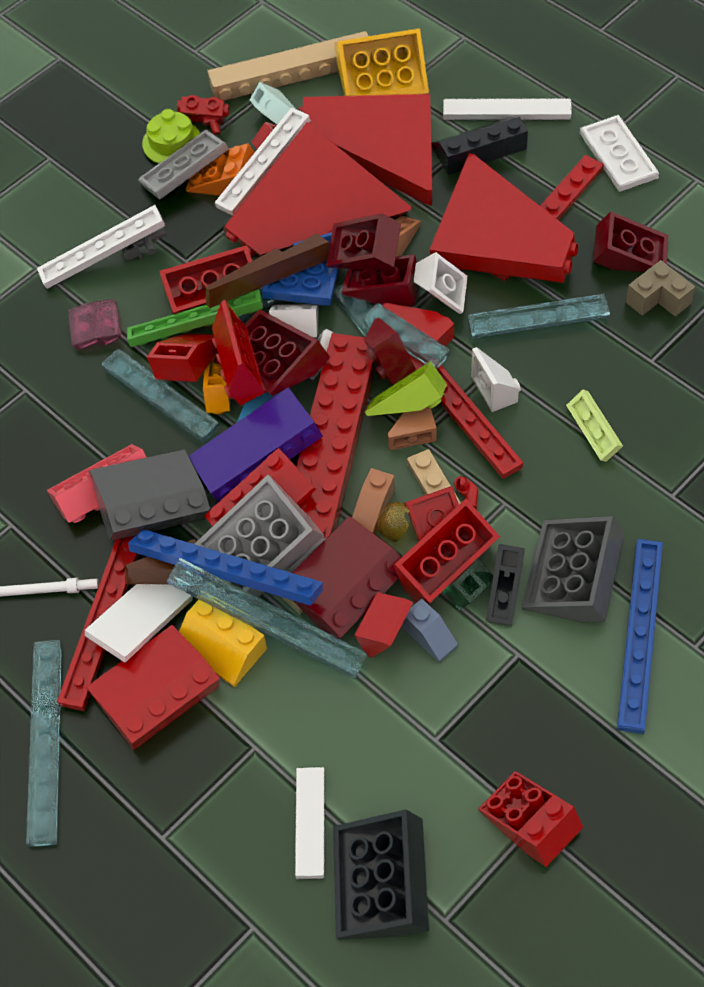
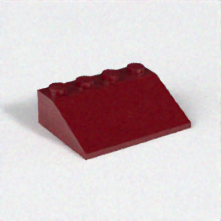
[214,309,330,396]
[292,516,401,642]

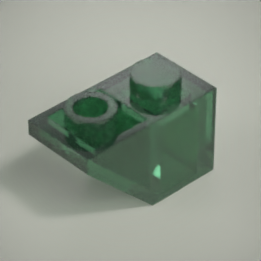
[443,558,494,609]

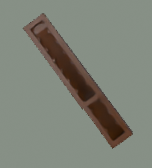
[205,233,329,308]

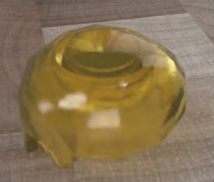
[377,501,410,542]

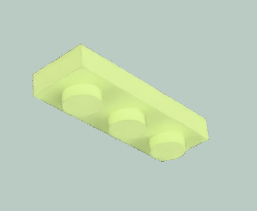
[566,390,623,462]

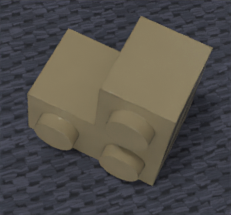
[626,260,695,317]

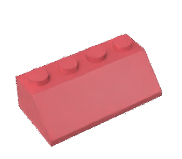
[47,444,147,523]

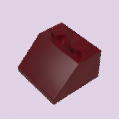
[364,317,416,385]

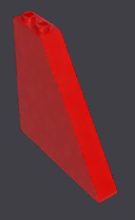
[299,94,432,205]
[223,122,412,258]
[429,153,578,283]

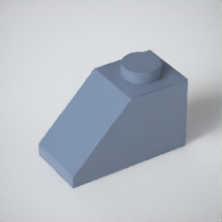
[403,599,458,663]

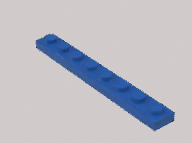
[128,529,323,606]

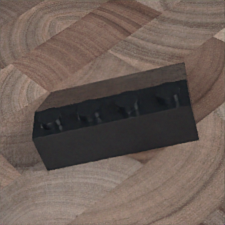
[333,809,429,939]

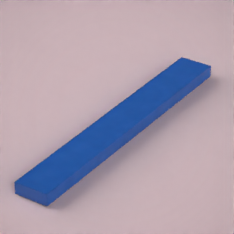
[617,539,663,734]

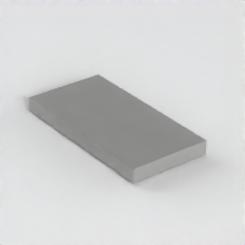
[138,130,228,200]

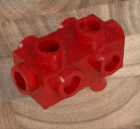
[177,95,229,136]

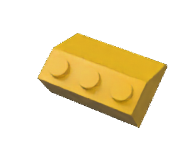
[179,594,267,688]

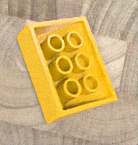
[334,28,429,96]

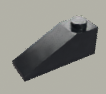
[486,544,526,625]

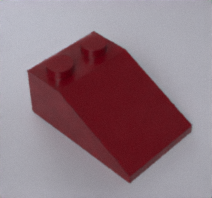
[593,211,669,272]
[326,213,401,270]
[341,254,419,307]

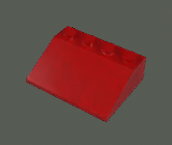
[86,625,220,750]

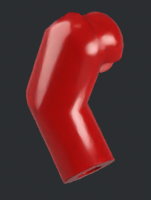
[454,476,479,510]

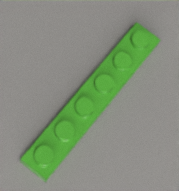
[127,290,263,347]

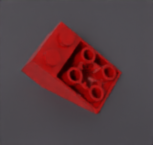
[147,333,217,382]
[478,771,583,867]

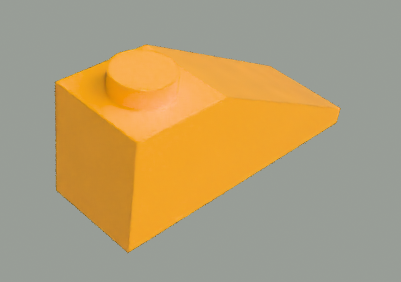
[203,356,231,414]

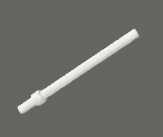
[0,578,99,597]

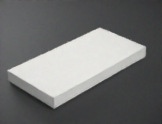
[580,115,659,192]
[85,584,192,662]

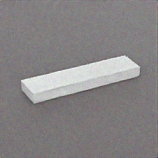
[295,767,324,879]

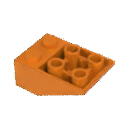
[186,143,255,196]

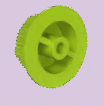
[142,109,200,163]

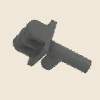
[121,227,166,260]

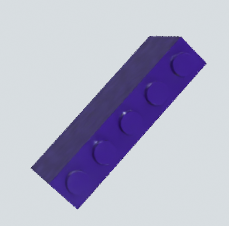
[188,388,323,503]

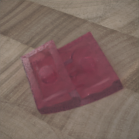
[68,299,121,350]

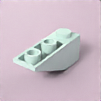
[250,82,297,125]

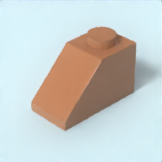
[388,406,436,451]

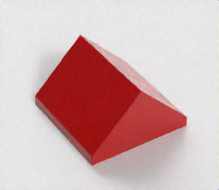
[354,592,413,658]

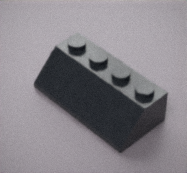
[431,116,528,175]

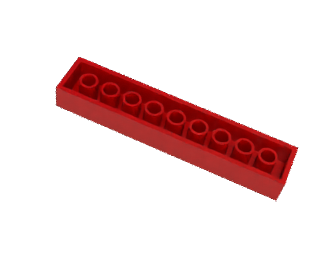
[296,333,377,539]

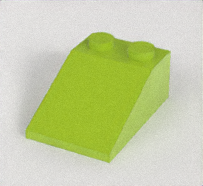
[365,361,447,416]

